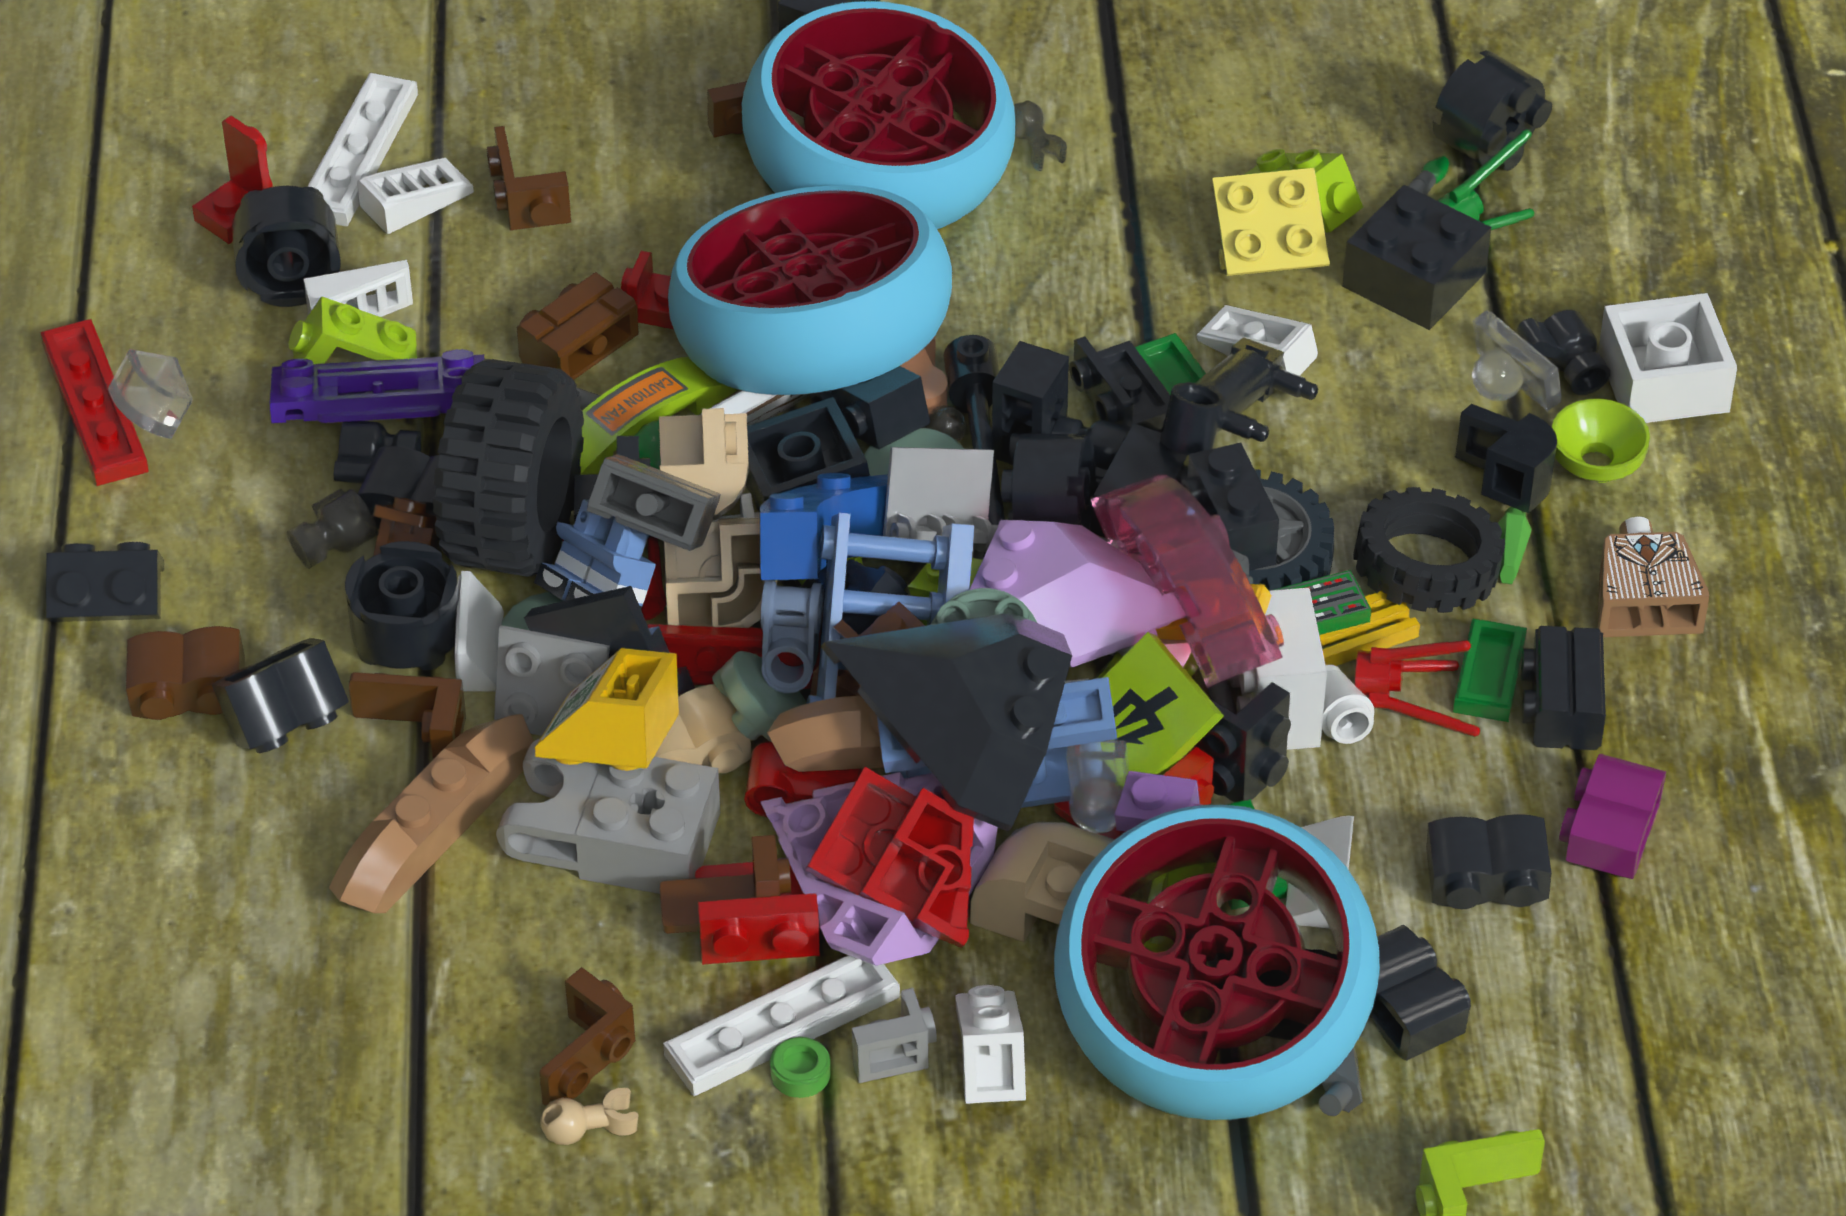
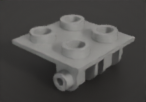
[883,447,998,559]
[494,625,609,736]

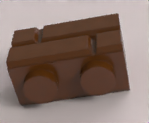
[517,272,639,380]

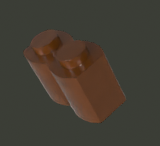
[126,626,245,720]

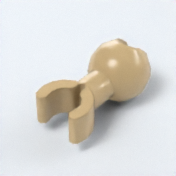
[540,1088,638,1145]

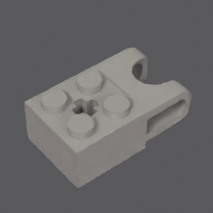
[496,739,721,894]

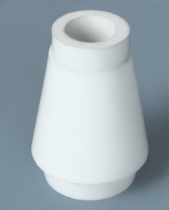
[1322,665,1374,744]

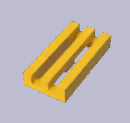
[1319,591,1420,666]

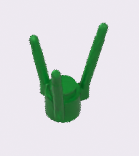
[1437,129,1535,230]

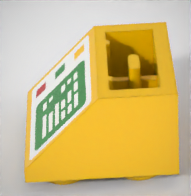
[535,648,679,771]

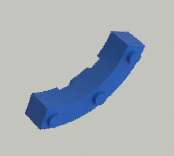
[760,473,888,580]

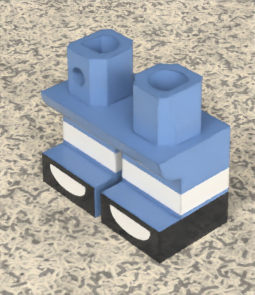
[534,499,656,609]

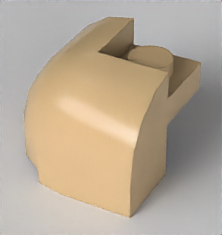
[659,408,749,520]
[664,518,778,628]
[970,822,1114,942]

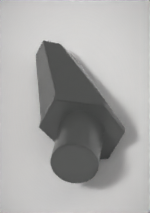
[1319,1047,1363,1116]

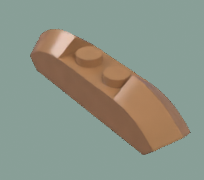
[767,696,884,772]
[329,714,534,913]

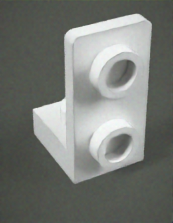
[956,985,1026,1104]

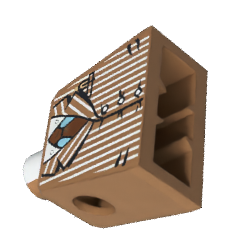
[1597,517,1709,637]

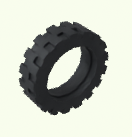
[1353,487,1505,613]

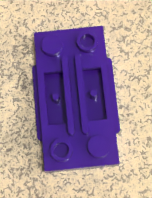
[270,349,485,423]

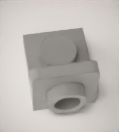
[852,988,937,1083]

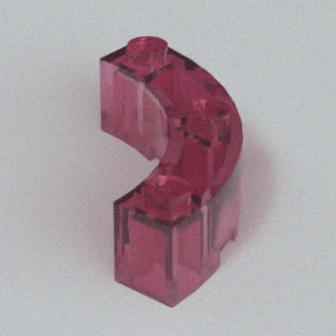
[1091,474,1284,688]

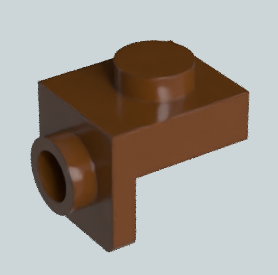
[373,497,438,556]

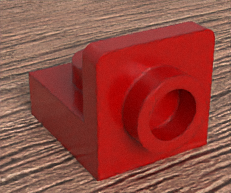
[621,250,674,329]

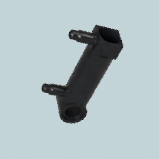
[1160,337,1318,455]

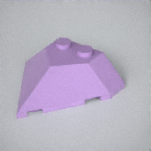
[969,520,1211,668]
[761,772,998,966]

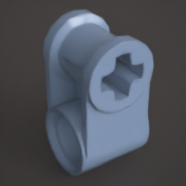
[761,580,824,693]

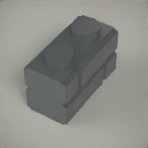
[586,454,721,551]

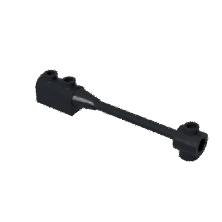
[944,335,1005,558]

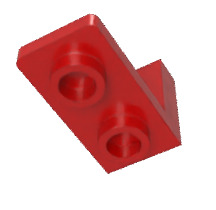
[192,115,273,244]

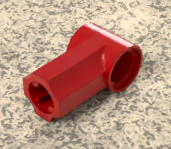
[744,742,861,818]

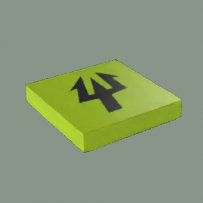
[1100,632,1224,781]

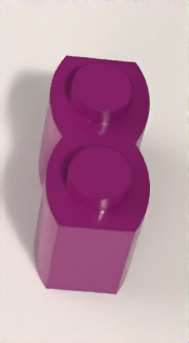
[1559,754,1666,879]

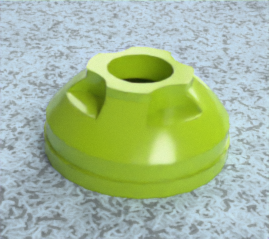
[1552,399,1650,483]

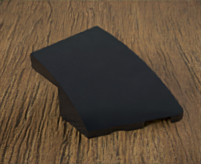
[524,586,695,697]

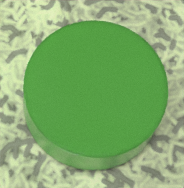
[770,1037,830,1098]

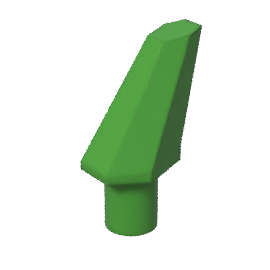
[1498,507,1532,584]

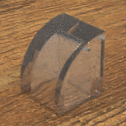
[108,349,193,439]

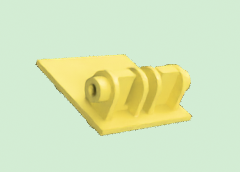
[1212,168,1330,276]

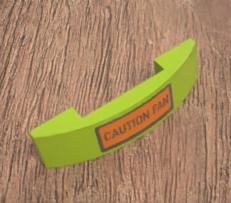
[580,356,737,475]

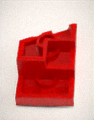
[805,767,974,948]

